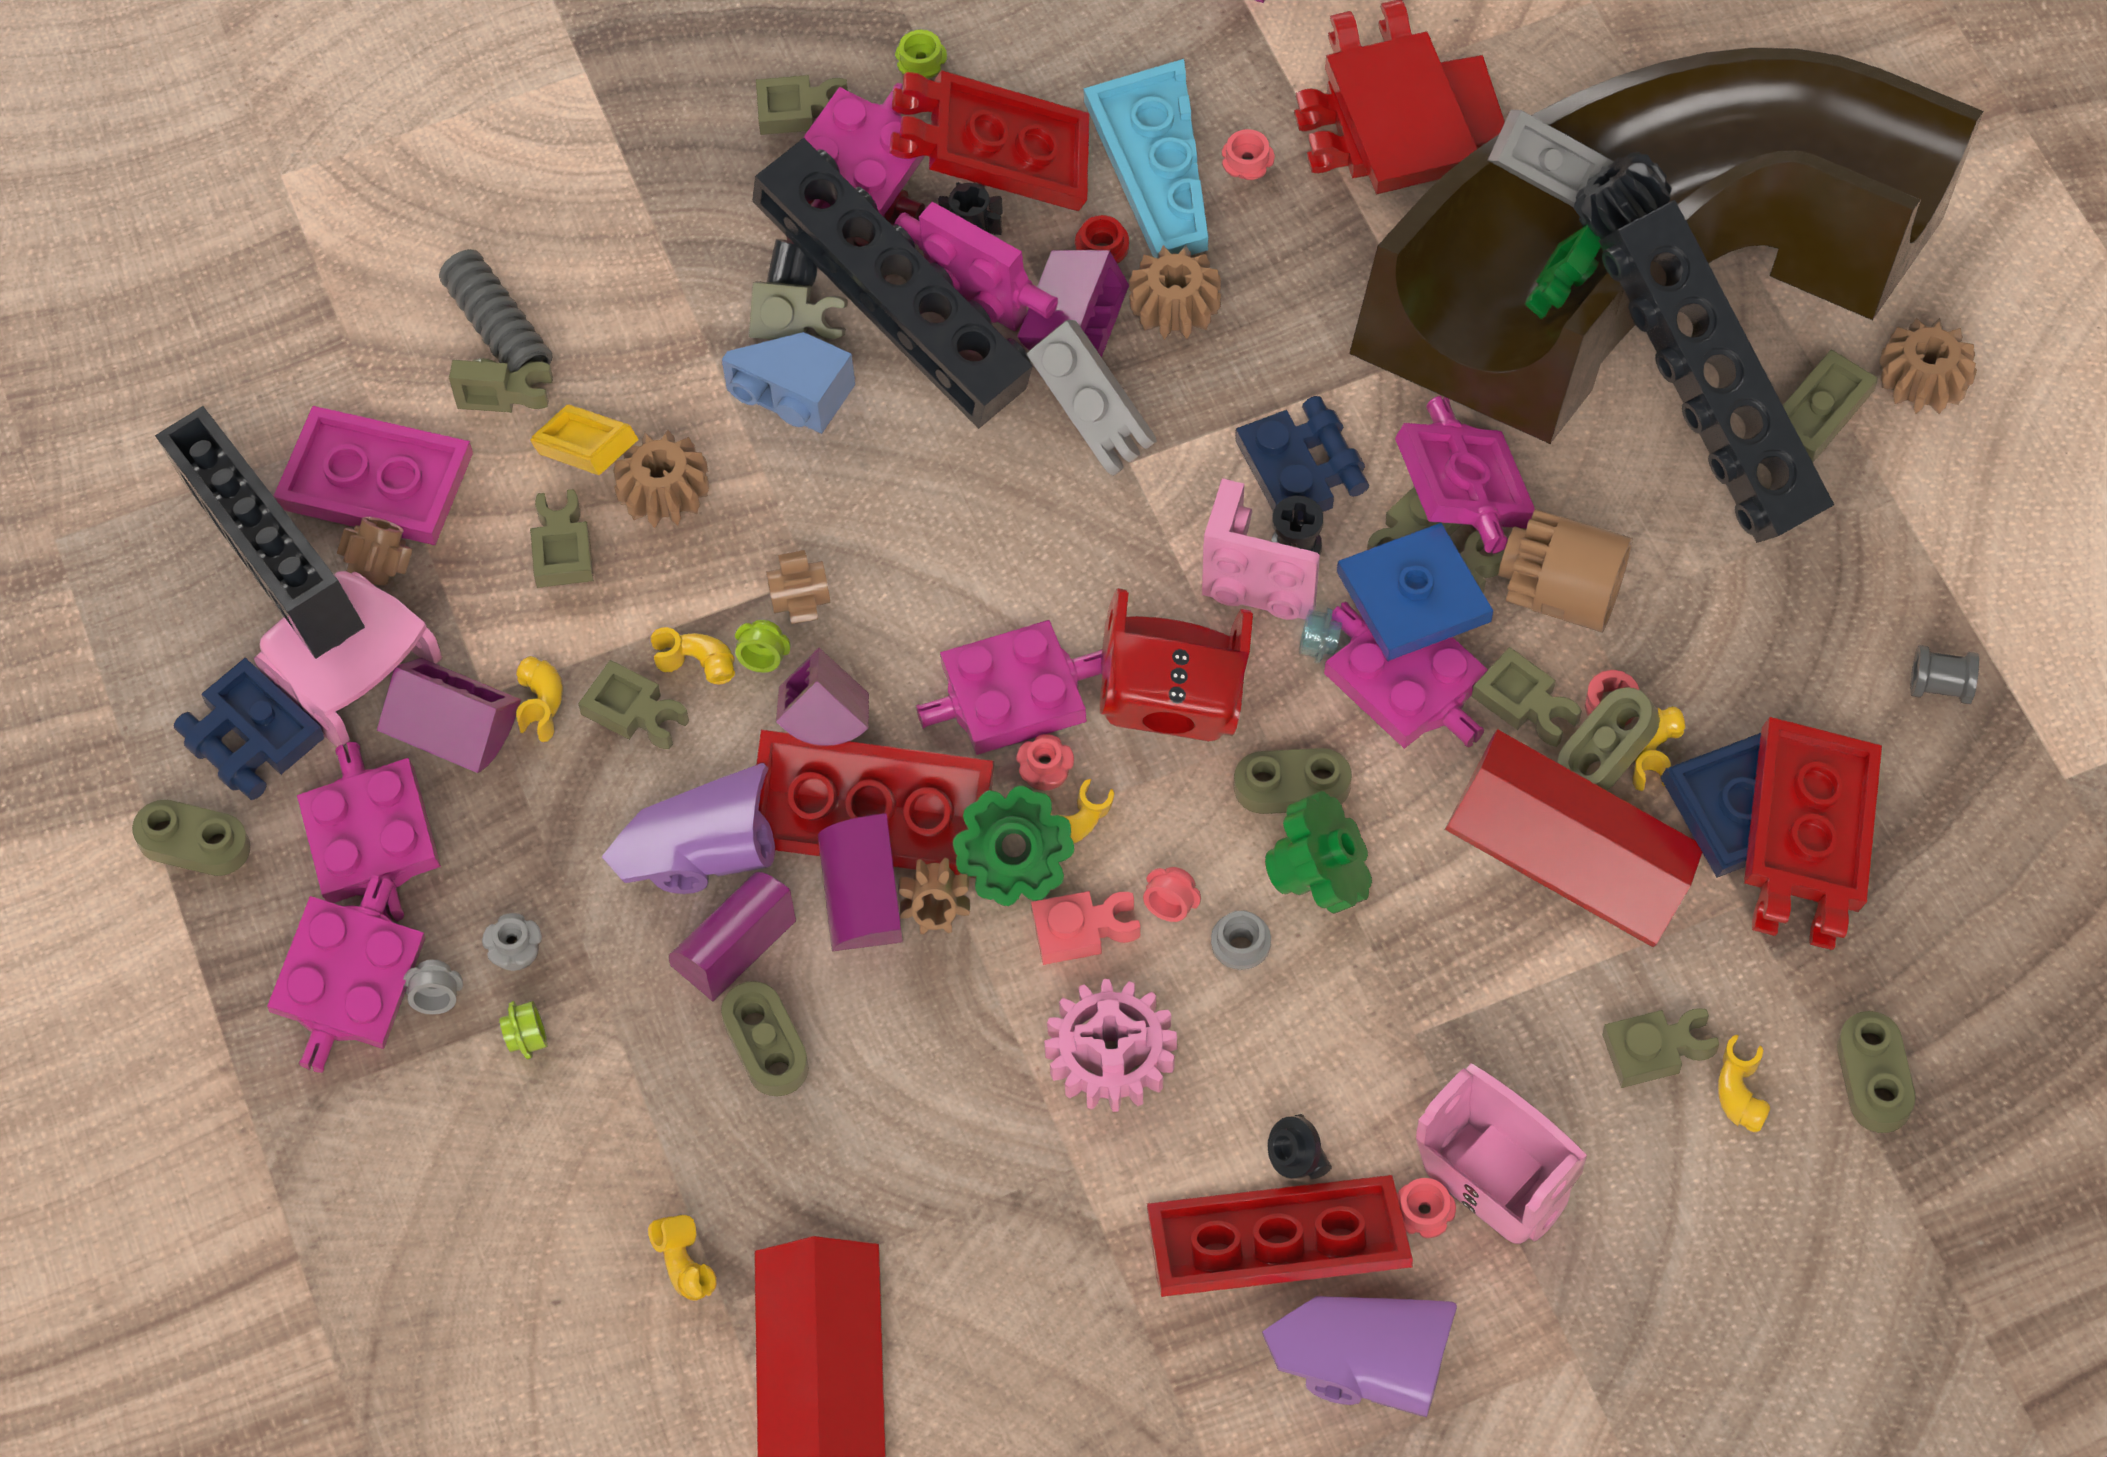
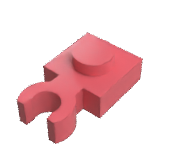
[1031,891,1140,965]

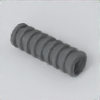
[439,249,553,373]

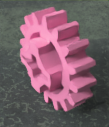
[1044,979,1177,1112]

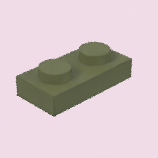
[1783,349,1878,462]

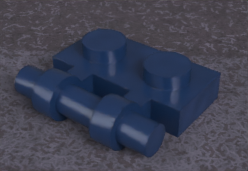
[1235,396,1370,521]
[173,657,325,800]

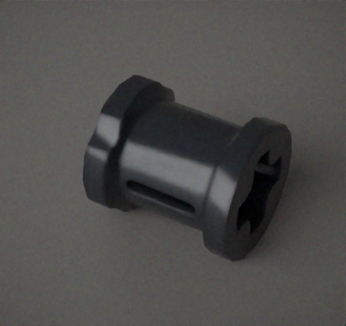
[1271,496,1323,555]

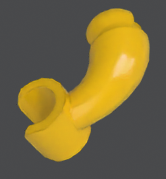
[651,627,735,685]
[516,656,563,742]
[1632,706,1685,791]
[1051,779,1114,844]
[1718,1035,1771,1132]
[648,1215,717,1301]

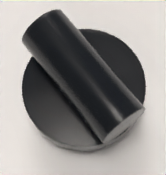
[767,239,817,287]
[1268,1114,1332,1179]

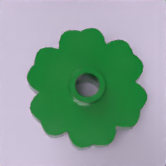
[953,785,1074,906]
[1265,791,1372,914]

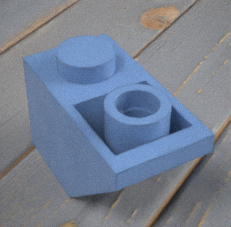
[722,332,855,434]

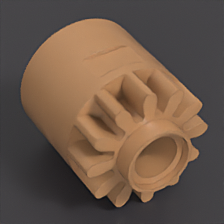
[1499,509,1633,633]

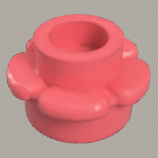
[1222,129,1275,180]
[1016,734,1074,791]
[1143,867,1201,922]
[1397,1178,1456,1238]

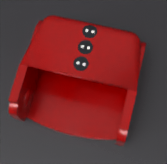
[1100,588,1253,742]

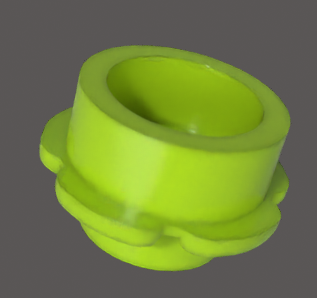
[895,29,947,79]
[735,620,791,673]
[499,1001,548,1059]

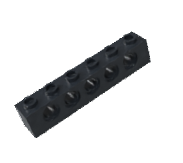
[752,138,1033,429]
[1599,200,1835,543]
[155,406,365,659]

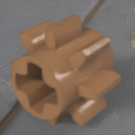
[337,517,413,585]
[766,550,831,625]
[898,858,970,935]

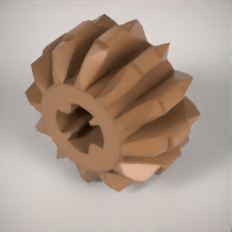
[1129,245,1221,340]
[1879,318,1977,414]
[613,430,709,528]

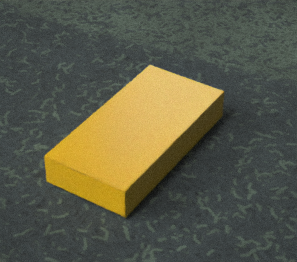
[530,404,639,476]

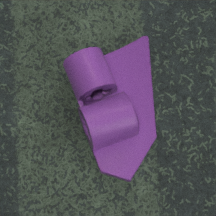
[602,763,775,894]
[1262,1296,1457,1418]

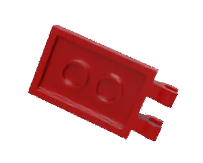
[1325,0,1477,195]
[1294,55,1505,179]
[890,70,1090,212]
[1744,717,1882,950]

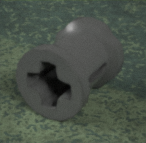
[1910,645,1979,705]

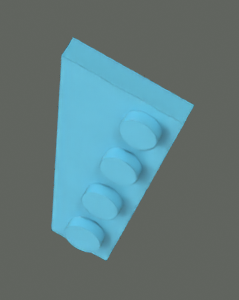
[1084,59,1208,258]

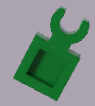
[1525,225,1601,319]

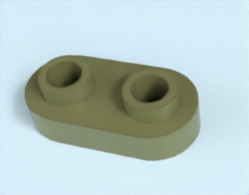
[1558,687,1660,790]
[1234,748,1352,814]
[132,800,250,876]
[721,981,809,1096]
[1837,1011,1916,1133]

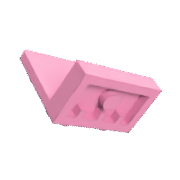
[1202,478,1320,621]

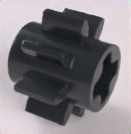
[938,182,1003,235]

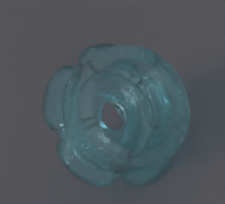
[1299,607,1342,663]

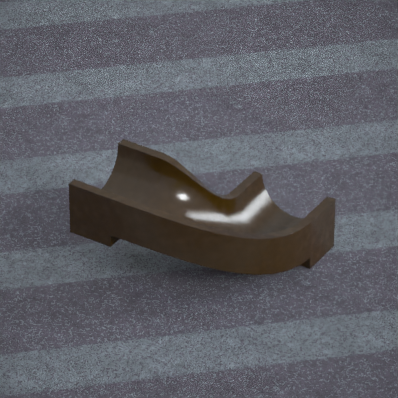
[1349,48,1984,444]

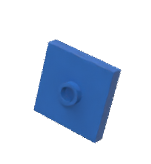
[1337,523,1493,661]

